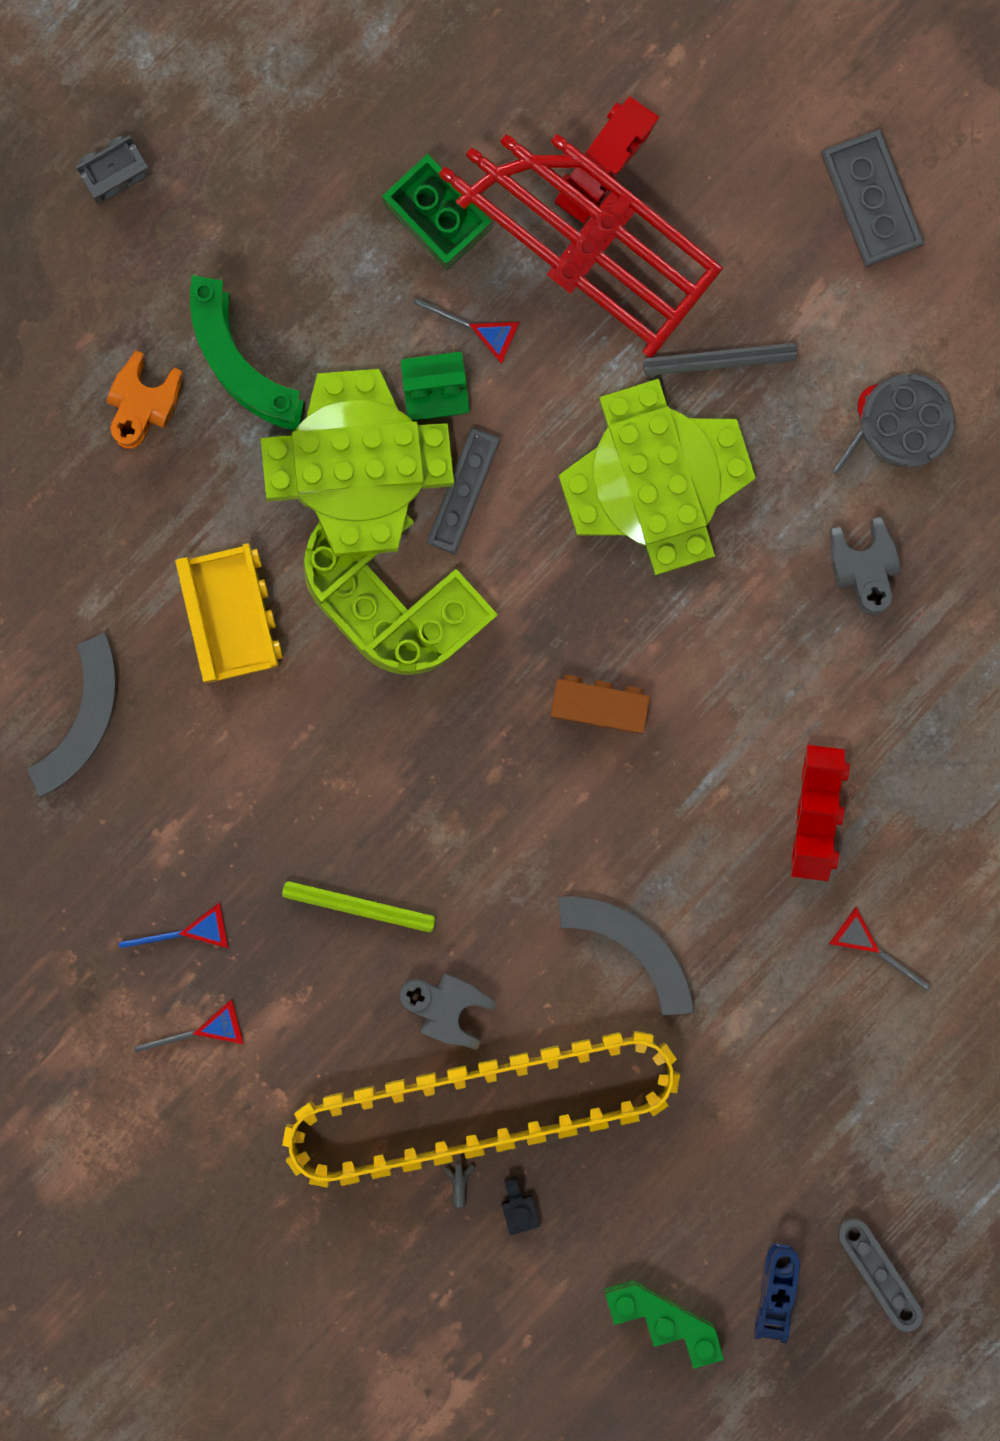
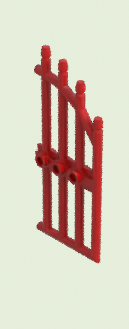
[439,134,724,358]

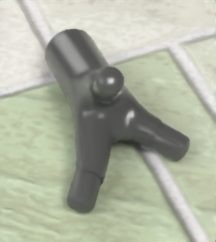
[445,1161,475,1207]

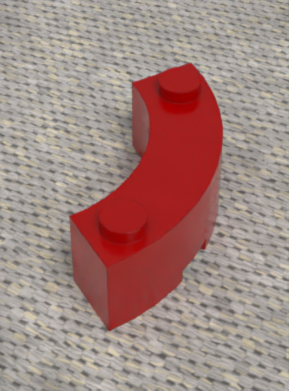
[554,96,660,224]

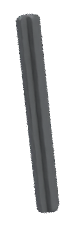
[643,343,797,376]

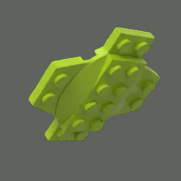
[260,369,454,557]
[558,379,756,576]

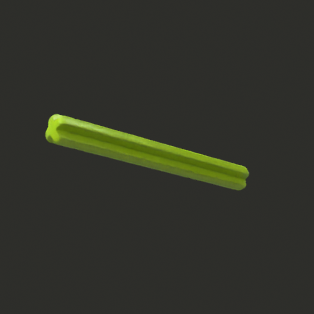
[282,881,435,932]

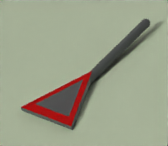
[829,907,930,990]

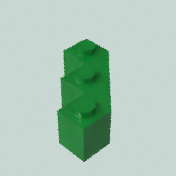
[604,1280,724,1369]

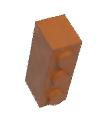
[550,675,650,734]

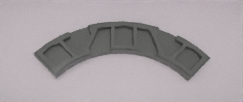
[27,633,116,798]
[558,897,693,1015]

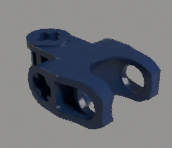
[754,1243,800,1344]

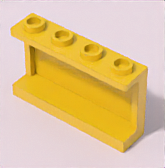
[175,543,283,684]

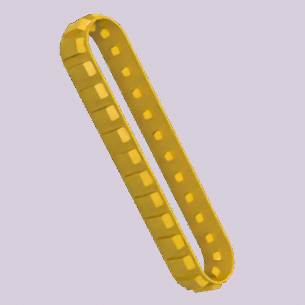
[282,1031,680,1188]

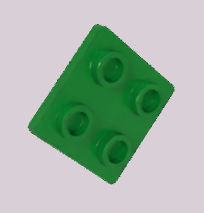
[401,352,470,421]

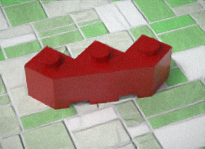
[791,744,850,882]

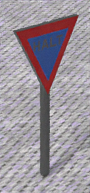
[414,299,520,364]
[134,999,244,1052]

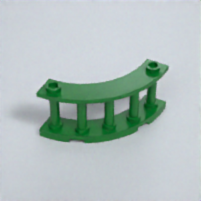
[190,275,305,431]

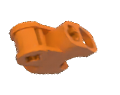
[107,350,184,449]

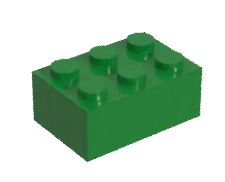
[382,153,492,271]

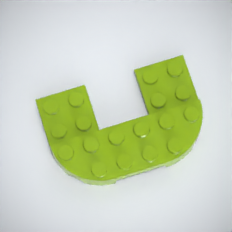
[303,514,498,675]

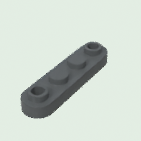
[838,1218,923,1332]

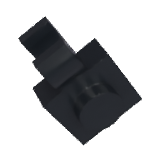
[501,1176,540,1236]

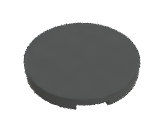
[861,374,955,468]

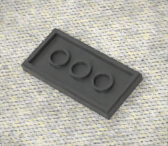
[821,129,924,268]

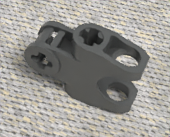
[829,517,901,615]
[400,973,497,1050]

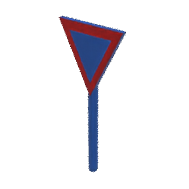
[119,902,228,948]

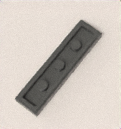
[426,427,501,555]

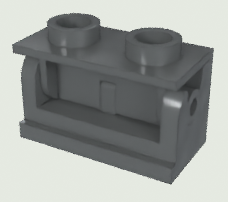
[75,135,152,205]

